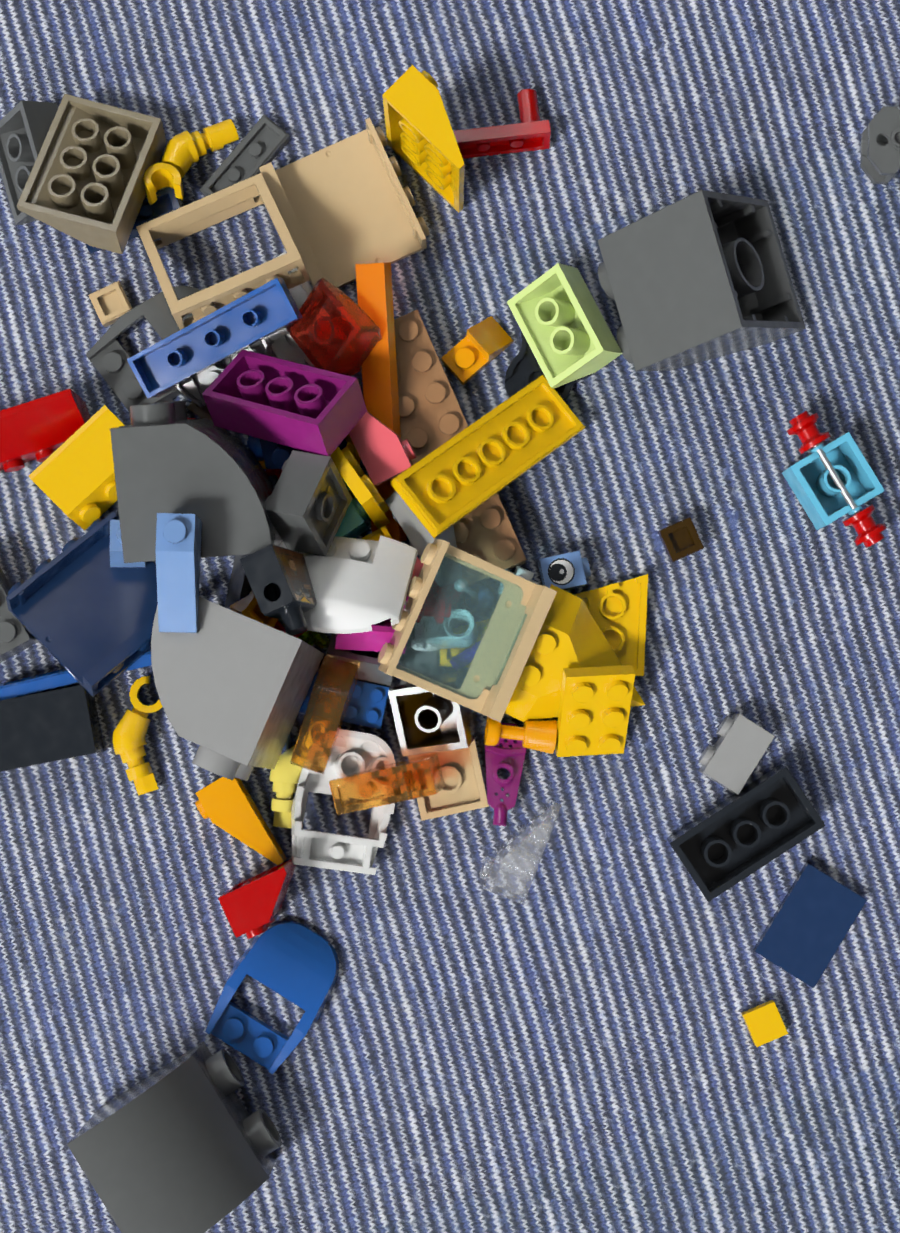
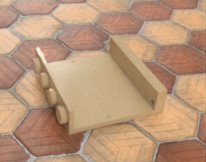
[259,118,430,297]

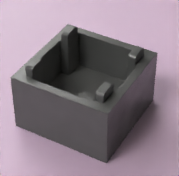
[265,450,352,556]

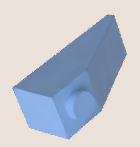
[155,513,202,633]

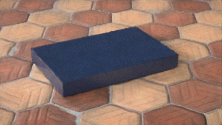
[753,863,867,988]

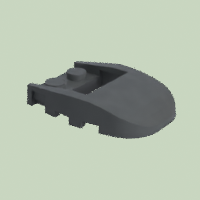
[86,286,201,413]

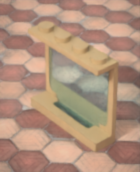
[378,539,557,723]

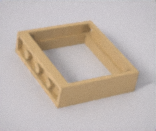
[136,173,310,330]

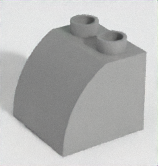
[151,597,324,781]

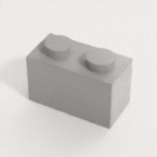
[698,714,775,795]

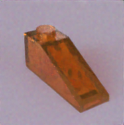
[290,655,358,774]
[329,753,445,815]

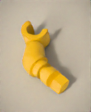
[143,119,239,205]
[112,676,163,796]

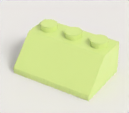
[507,263,623,388]

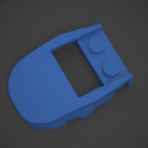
[205,920,339,1074]

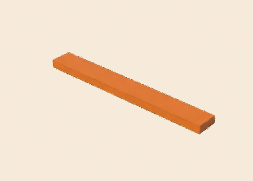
[355,262,407,542]

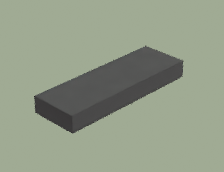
[200,115,290,197]

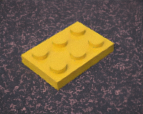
[330,446,390,529]
[555,665,635,757]

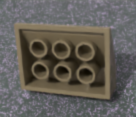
[17,94,167,254]

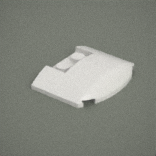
[279,535,418,634]

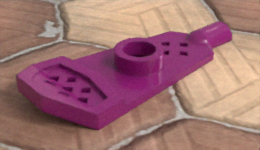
[484,723,527,826]

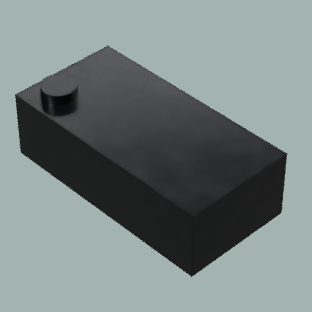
[0,685,105,772]
[667,764,826,902]

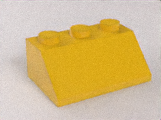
[29,405,125,531]

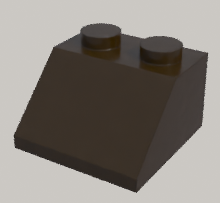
[388,670,477,757]

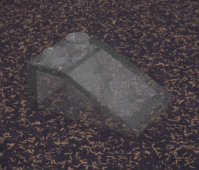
[479,799,561,905]

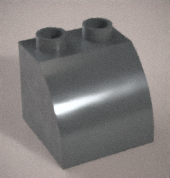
[110,401,282,563]
[67,1041,282,1233]

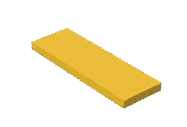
[390,375,585,539]

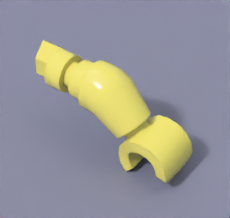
[269,718,332,828]

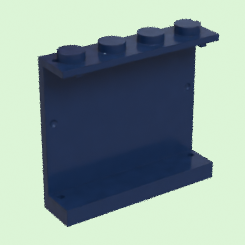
[6,512,158,697]

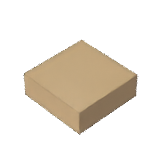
[88,281,133,327]

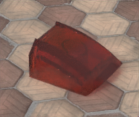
[290,277,382,376]

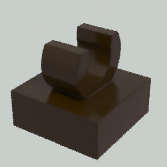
[657,517,704,563]

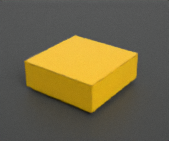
[741,1000,788,1047]

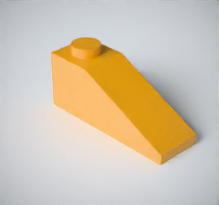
[195,777,287,865]

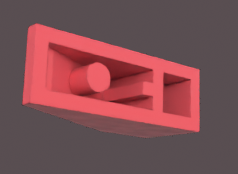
[349,411,417,486]

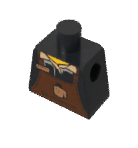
[240,544,317,635]

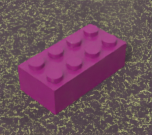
[202,349,367,456]

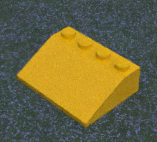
[382,65,465,213]

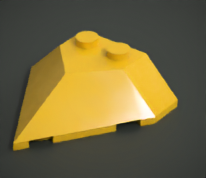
[505,584,645,722]

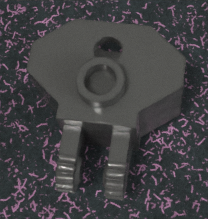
[860,106,900,184]

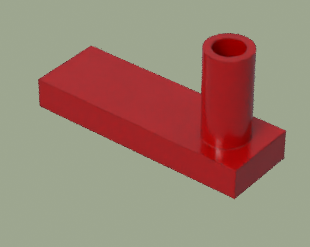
[453,89,551,159]

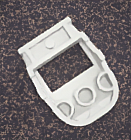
[291,729,396,875]

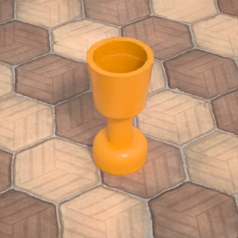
[484,717,557,754]

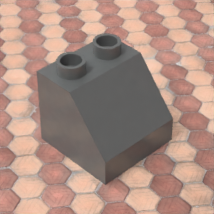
[598,190,806,371]

